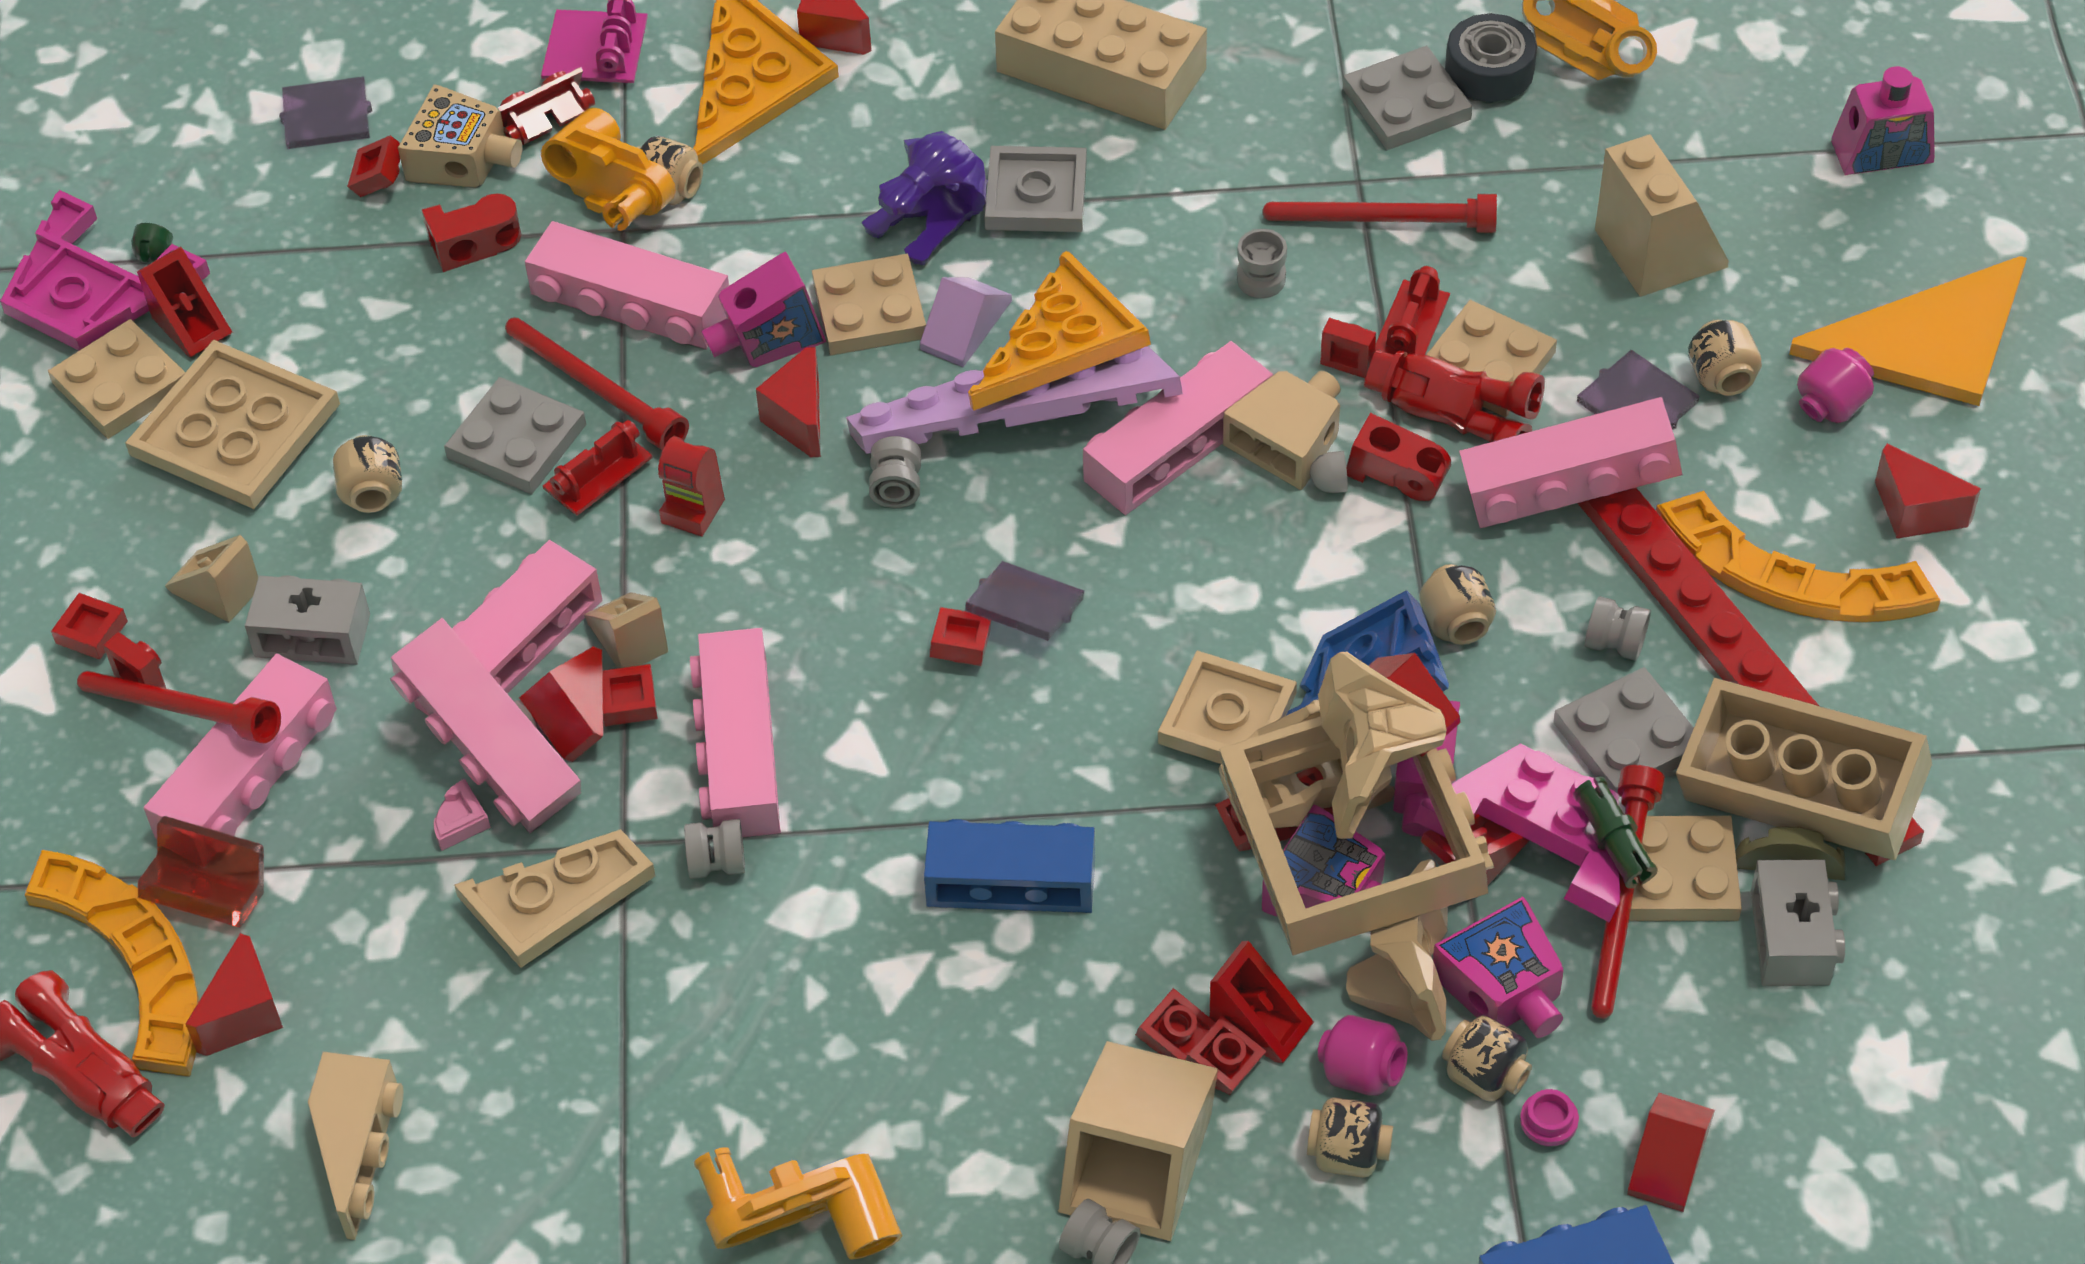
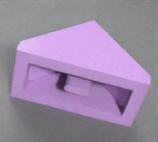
[920,277,1012,367]

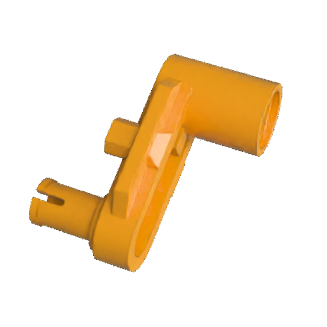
[1521,0,1657,81]
[541,108,676,231]
[694,1147,903,1260]

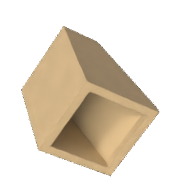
[1595,134,1729,297]
[1058,1041,1218,1241]

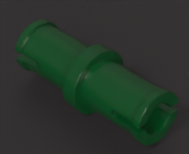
[1573,777,1658,888]

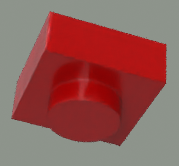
[347,135,400,197]
[1320,317,1376,378]
[51,593,128,660]
[930,607,992,666]
[103,632,166,688]
[602,664,658,726]

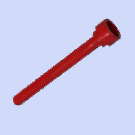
[1262,194,1497,233]
[505,317,689,450]
[77,671,281,744]
[1591,765,1665,1019]

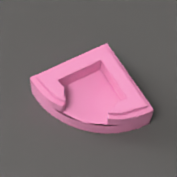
[434,779,491,851]

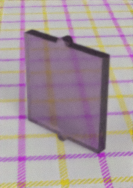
[279,76,372,149]
[1577,350,1700,430]
[965,561,1085,641]

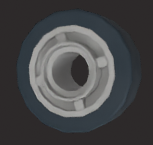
[1445,13,1537,102]

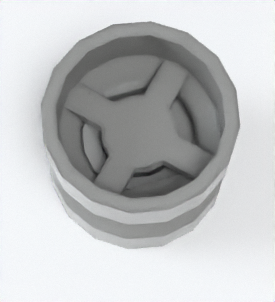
[1237,229,1287,298]
[869,436,921,508]
[1585,596,1651,661]
[684,819,745,879]
[1059,1198,1141,1264]

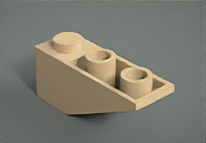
[308,1052,403,1240]

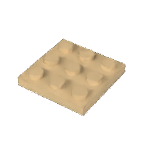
[125,340,340,509]

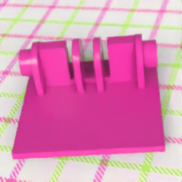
[541,0,648,83]

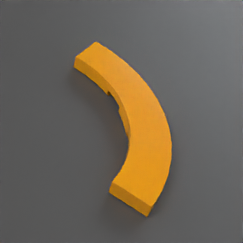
[1656,491,1940,622]
[25,850,199,1077]

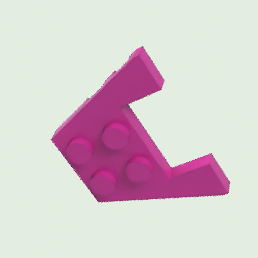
[0,190,210,351]
[1413,743,1620,922]

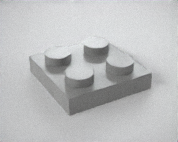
[1343,45,1472,150]
[985,146,1087,232]
[444,377,586,495]
[1553,667,1694,797]

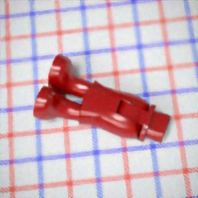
[1364,349,1545,442]
[0,970,165,1137]

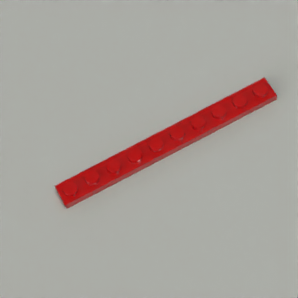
[1577,487,1924,866]

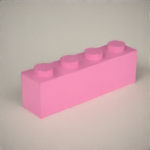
[525,221,729,350]
[1083,341,1273,516]
[1459,397,1683,529]
[414,540,603,716]
[390,618,581,833]
[690,628,781,837]
[143,653,337,865]

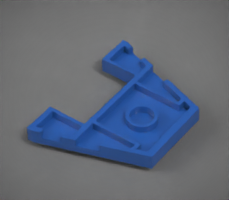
[1286,590,1449,716]

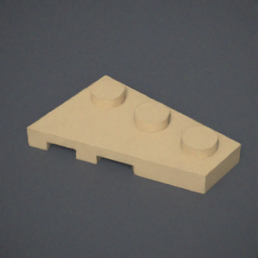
[454,829,655,968]

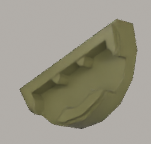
[1735,827,1846,881]

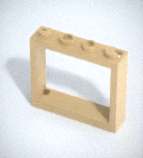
[1219,716,1494,955]

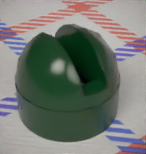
[131,223,173,263]

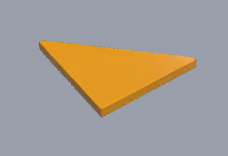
[693,0,839,165]
[968,251,1151,411]
[1789,256,2027,406]

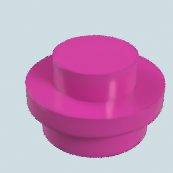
[1520,1089,1579,1146]

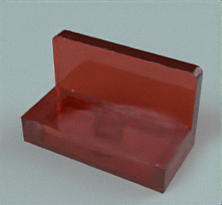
[138,816,264,928]

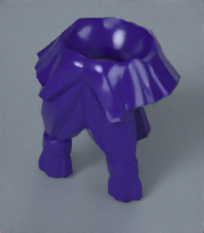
[861,131,988,265]

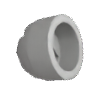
[1310,451,1348,493]

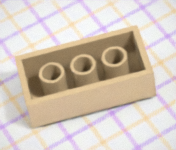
[995,0,1207,130]
[1676,678,1932,861]

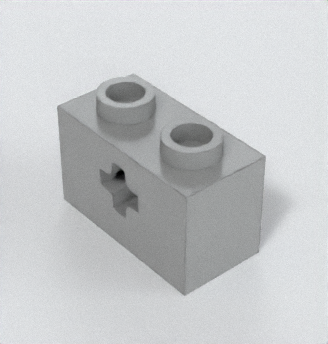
[245,575,370,665]
[1751,860,1845,986]

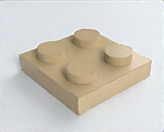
[812,253,926,356]
[1427,300,1557,417]
[48,319,185,439]
[1158,650,1297,764]
[1629,816,1742,921]

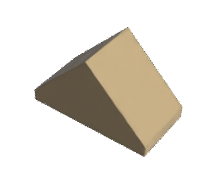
[165,535,258,623]
[584,592,668,668]

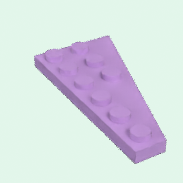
[846,346,1183,454]

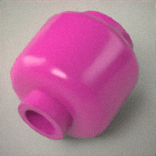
[1797,348,1874,423]
[1318,1015,1408,1096]

